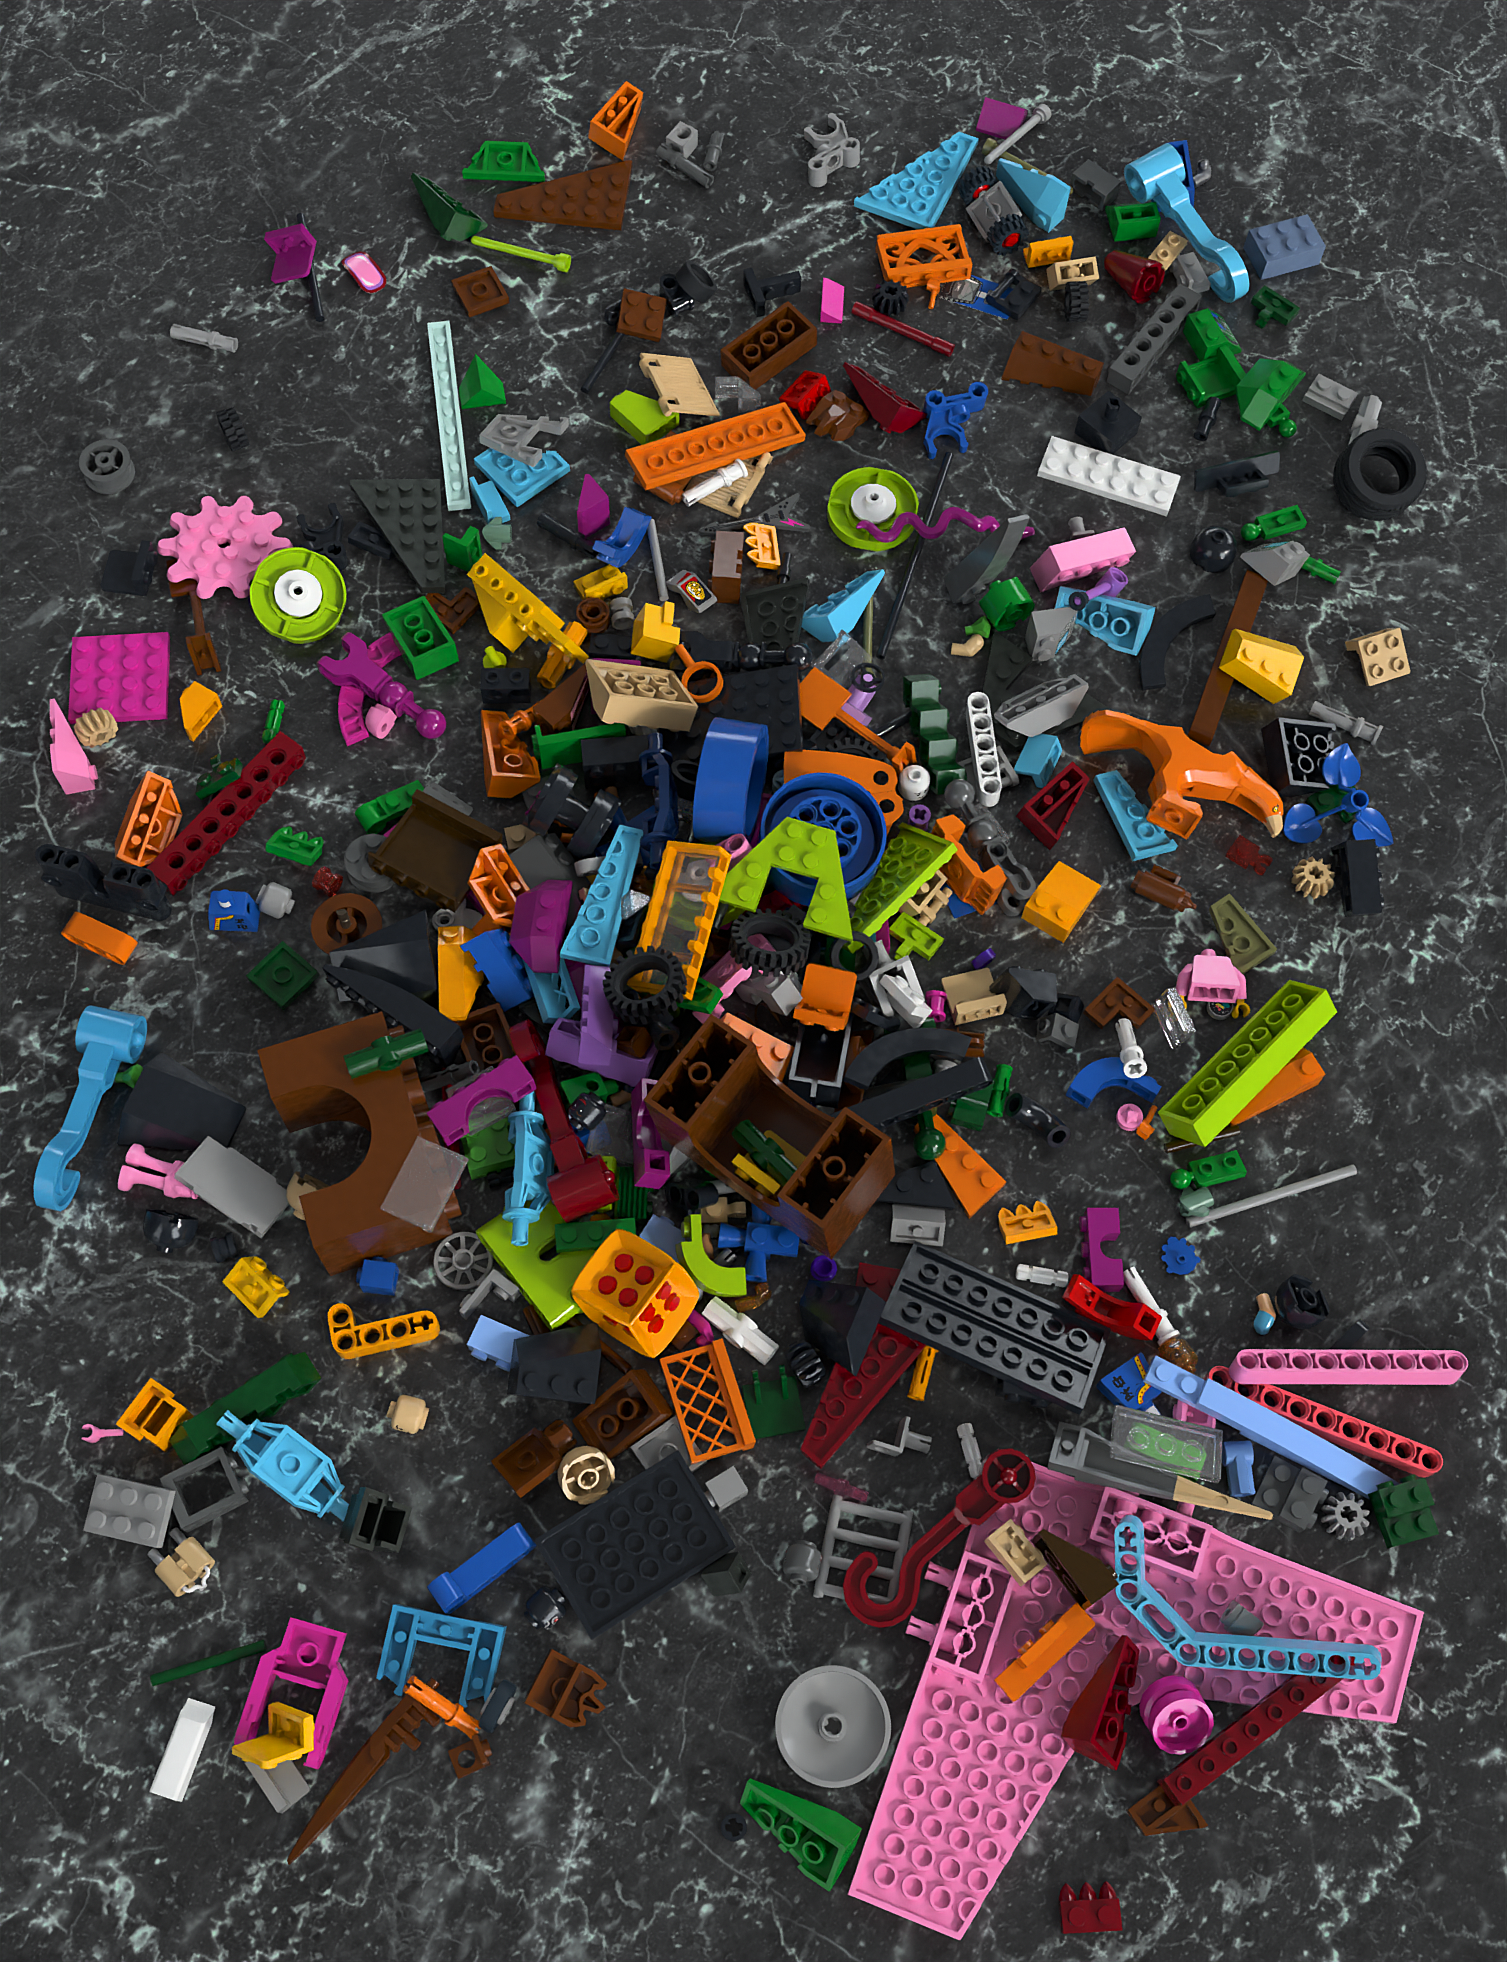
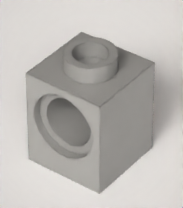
[666,121,698,159]
[704,1466,748,1512]

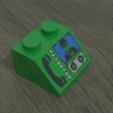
[1183,308,1242,361]

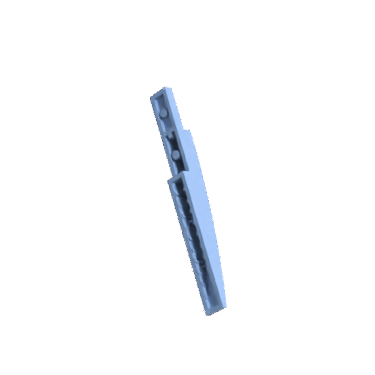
[1143,1355,1400,1499]

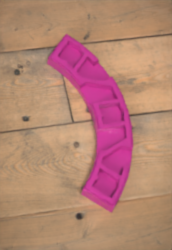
[338,633,401,746]

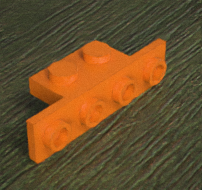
[994,1602,1095,1702]

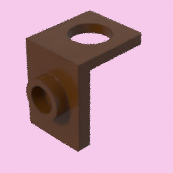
[448,1734,493,1779]

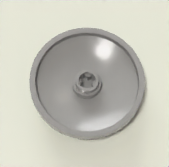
[775,1665,891,1788]

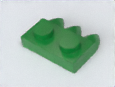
[266,826,324,866]

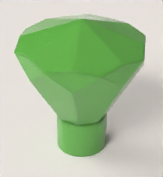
[965,615,991,638]
[115,1064,143,1088]

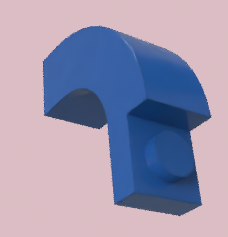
[593,507,652,568]
[1066,1057,1162,1109]

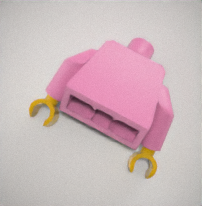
[1170,949,1250,1019]

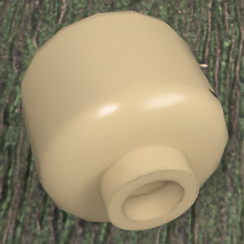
[387,1395,429,1434]

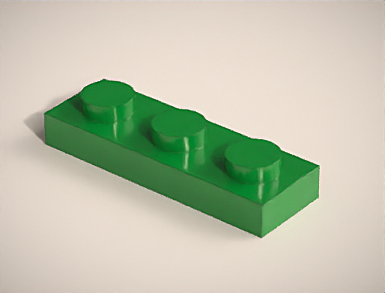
[555,1218,636,1253]

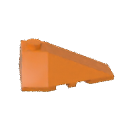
[1229,1048,1326,1126]

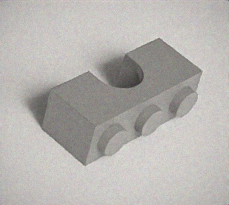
[734,971,803,1016]

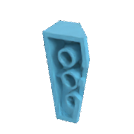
[996,158,1071,233]
[801,569,885,643]
[1055,586,1156,656]

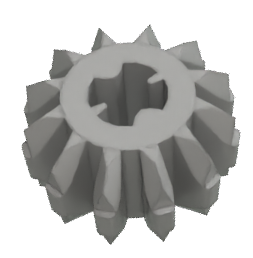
[1321,1492,1370,1541]

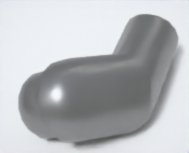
[1193,159,1211,188]

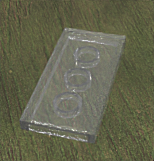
[1110,1405,1223,1484]

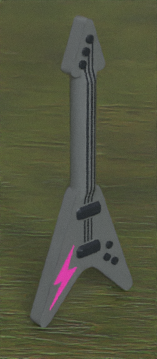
[700,493,810,537]

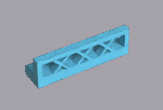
[522,958,580,1024]

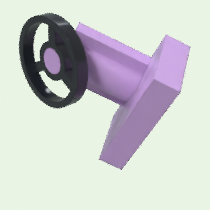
[841,663,885,726]

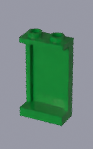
[531,722,626,769]

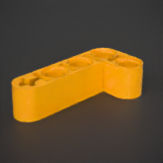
[328,1303,440,1359]

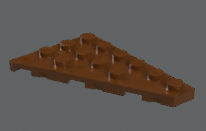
[494,160,632,231]

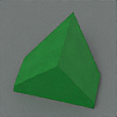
[459,353,506,409]

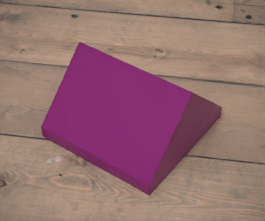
[976,97,1028,140]
[577,474,610,538]

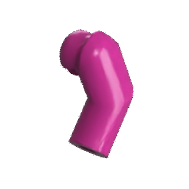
[687,1309,714,1347]

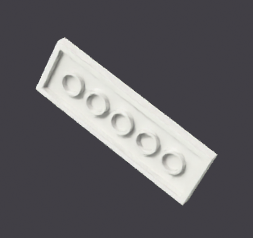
[1037,436,1181,516]

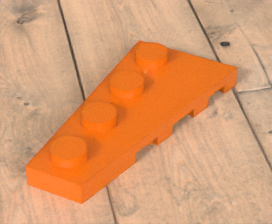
[914,1114,1006,1219]

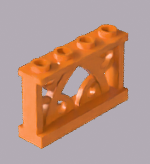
[875,224,973,288]

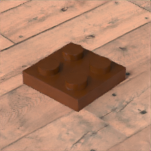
[451,266,509,318]
[616,288,666,342]

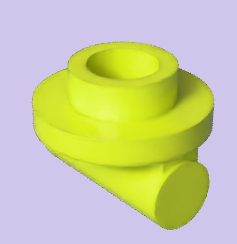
[483,646,507,668]

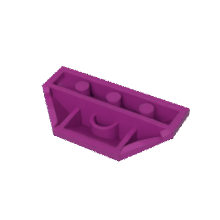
[509,880,573,974]

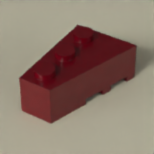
[1016,761,1090,850]

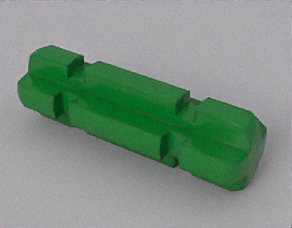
[262,699,285,744]

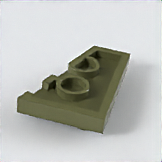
[1209,893,1277,974]

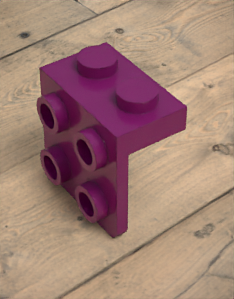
[264,223,317,284]

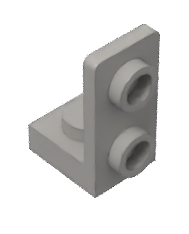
[460,1269,521,1320]

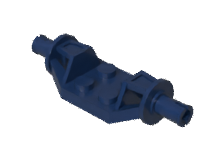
[639,733,679,870]

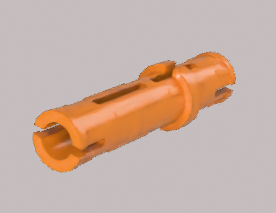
[403,1675,481,1739]

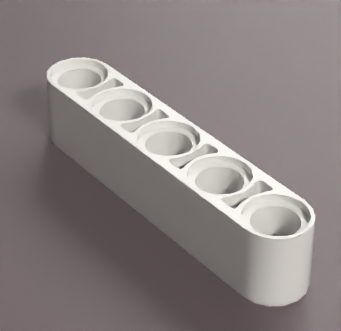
[966,692,1002,807]

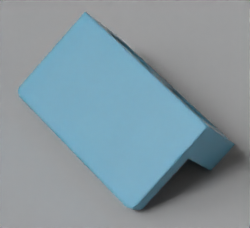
[469,476,511,524]
[1014,734,1063,788]

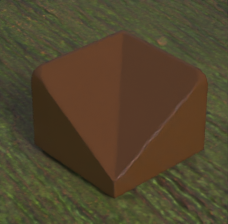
[616,1025,653,1058]

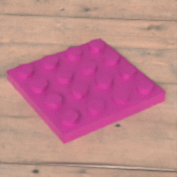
[68,632,170,724]

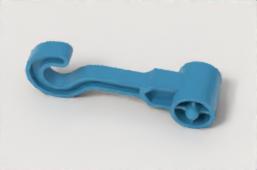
[34,1005,147,1211]

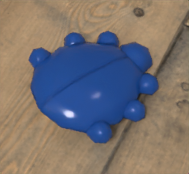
[1161,1237,1201,1275]

